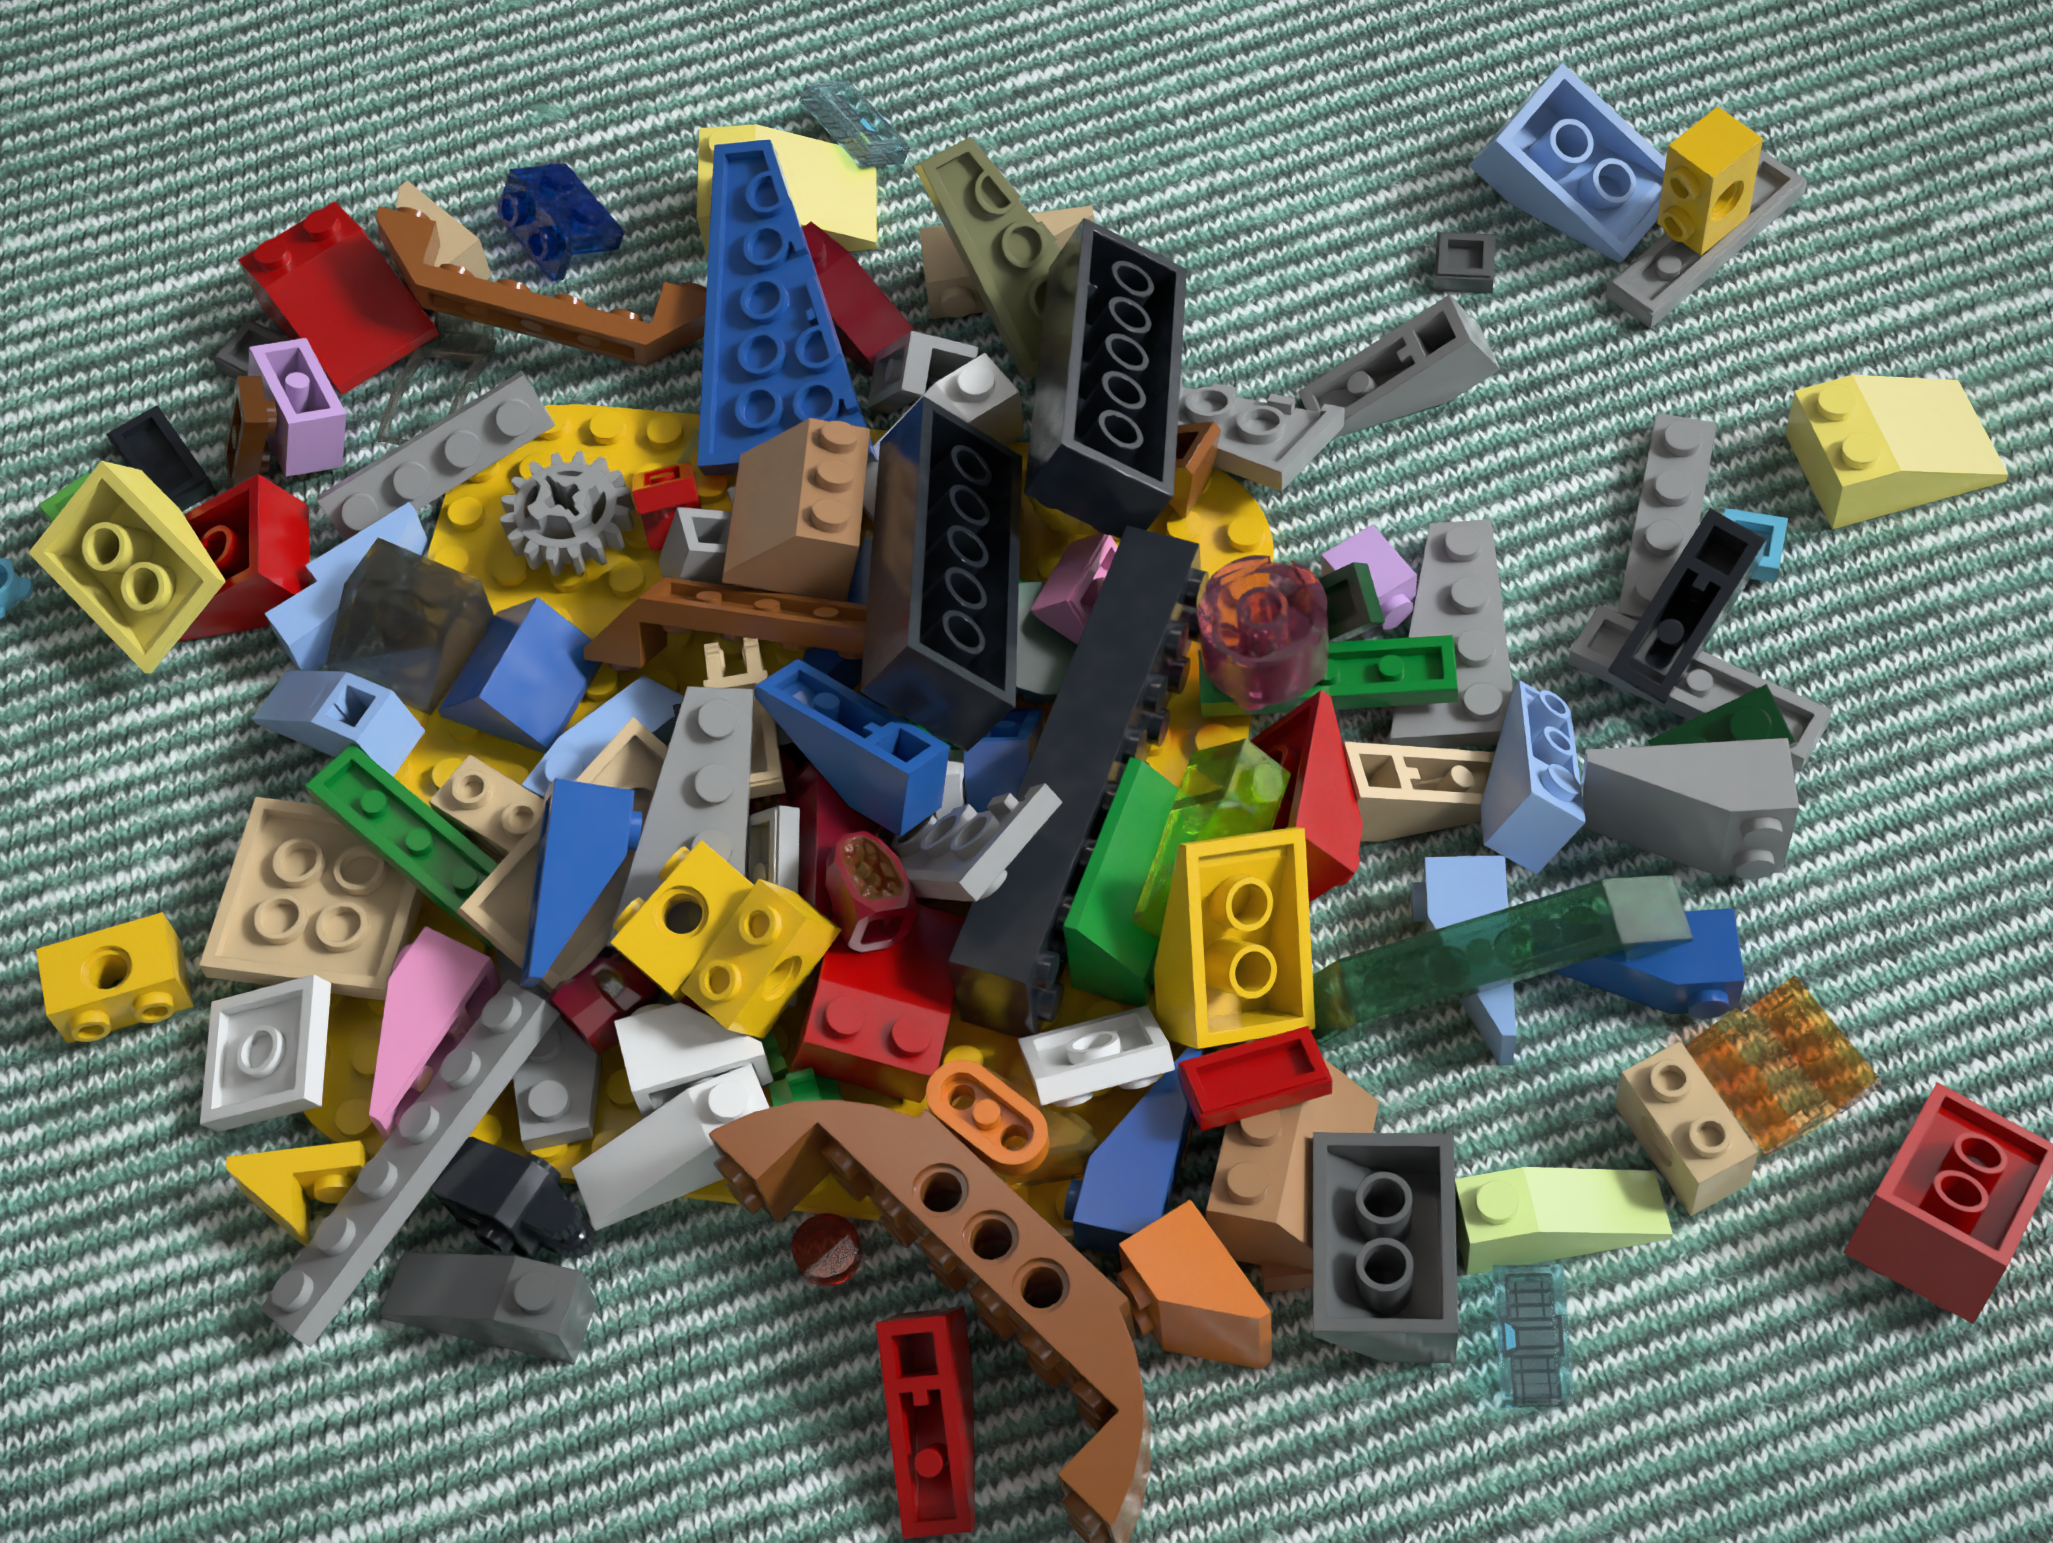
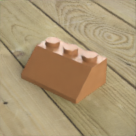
[722,418,870,602]
[1206,1040,1379,1270]

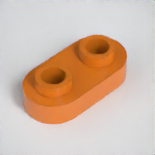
[926,1060,1050,1176]

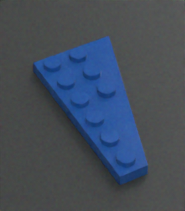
[697,139,878,476]

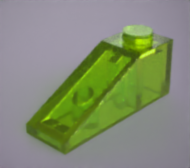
[1131,738,1291,941]

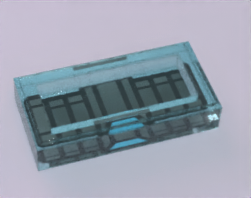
[799,80,911,168]
[1492,1264,1574,1408]

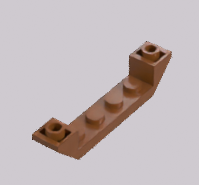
[375,206,707,367]
[583,576,877,704]

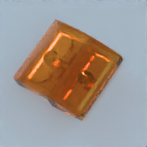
[1685,975,1882,1156]

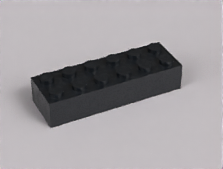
[1024,218,1187,539]
[860,396,1023,752]

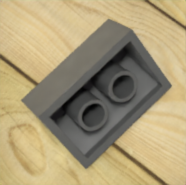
[1313,1132,1458,1363]

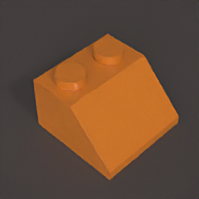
[1116,1199,1272,1369]

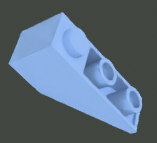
[252,670,425,776]
[1480,680,1585,875]

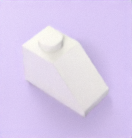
[614,1002,774,1119]

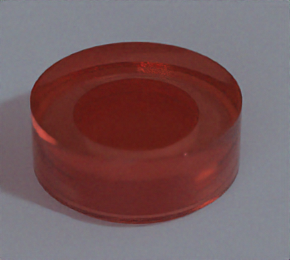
[791,1213,862,1286]

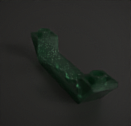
[1310,875,1693,1053]

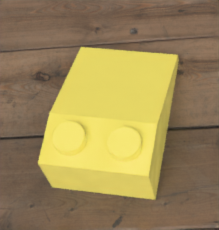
[697,124,877,261]
[1785,375,2008,530]
[28,461,226,674]

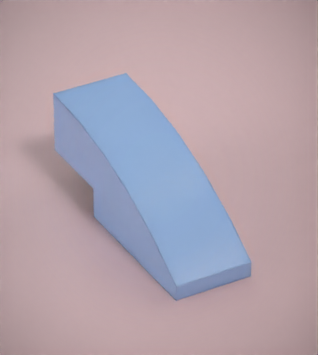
[265,502,429,671]

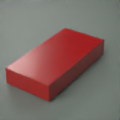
[1178,1026,1333,1131]

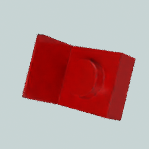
[632,461,702,552]

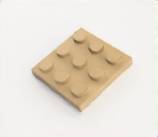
[199,797,424,1001]

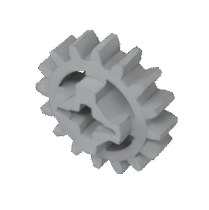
[500,451,635,576]

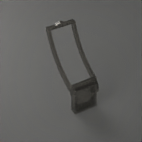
[376,311,497,446]

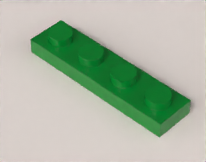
[1198,635,1458,717]
[305,743,499,950]

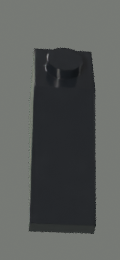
[1608,508,1766,704]

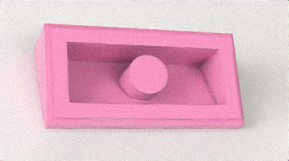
[1031,533,1118,645]

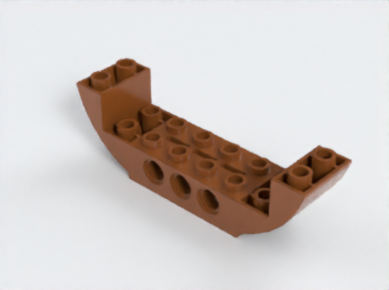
[708,1100,1151,1543]

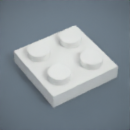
[200,974,331,1132]
[1018,1005,1175,1107]

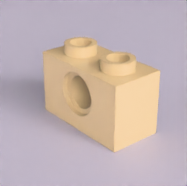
[429,755,544,864]
[1615,1041,1759,1216]

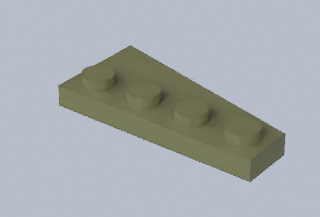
[914,137,1061,379]

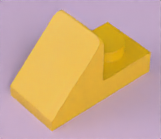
[226,1140,372,1247]

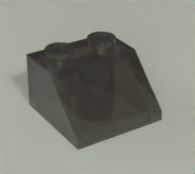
[326,537,495,716]

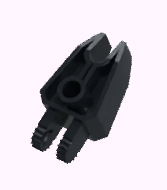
[430,1137,597,1260]

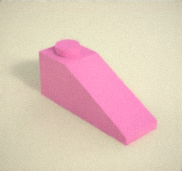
[369,926,501,1142]

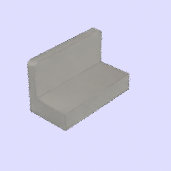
[867,331,978,414]

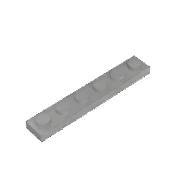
[260,979,560,1348]

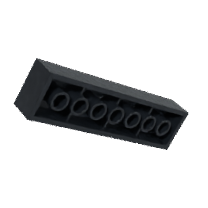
[949,525,1210,1038]

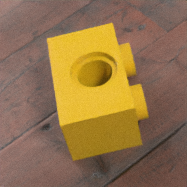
[1657,106,1763,256]
[610,840,754,1003]
[680,879,842,1039]
[36,912,194,1044]

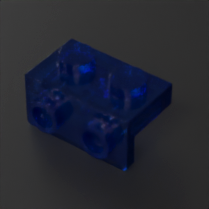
[497,163,625,282]

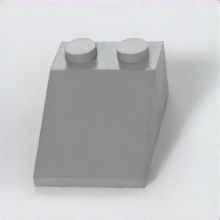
[1581,738,1799,879]

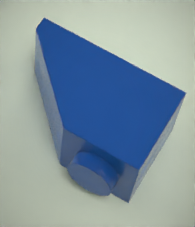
[963,708,1043,813]

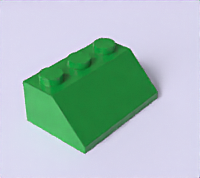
[1063,757,1214,1007]

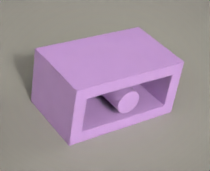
[248,338,346,477]

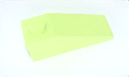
[1455,1167,1672,1275]

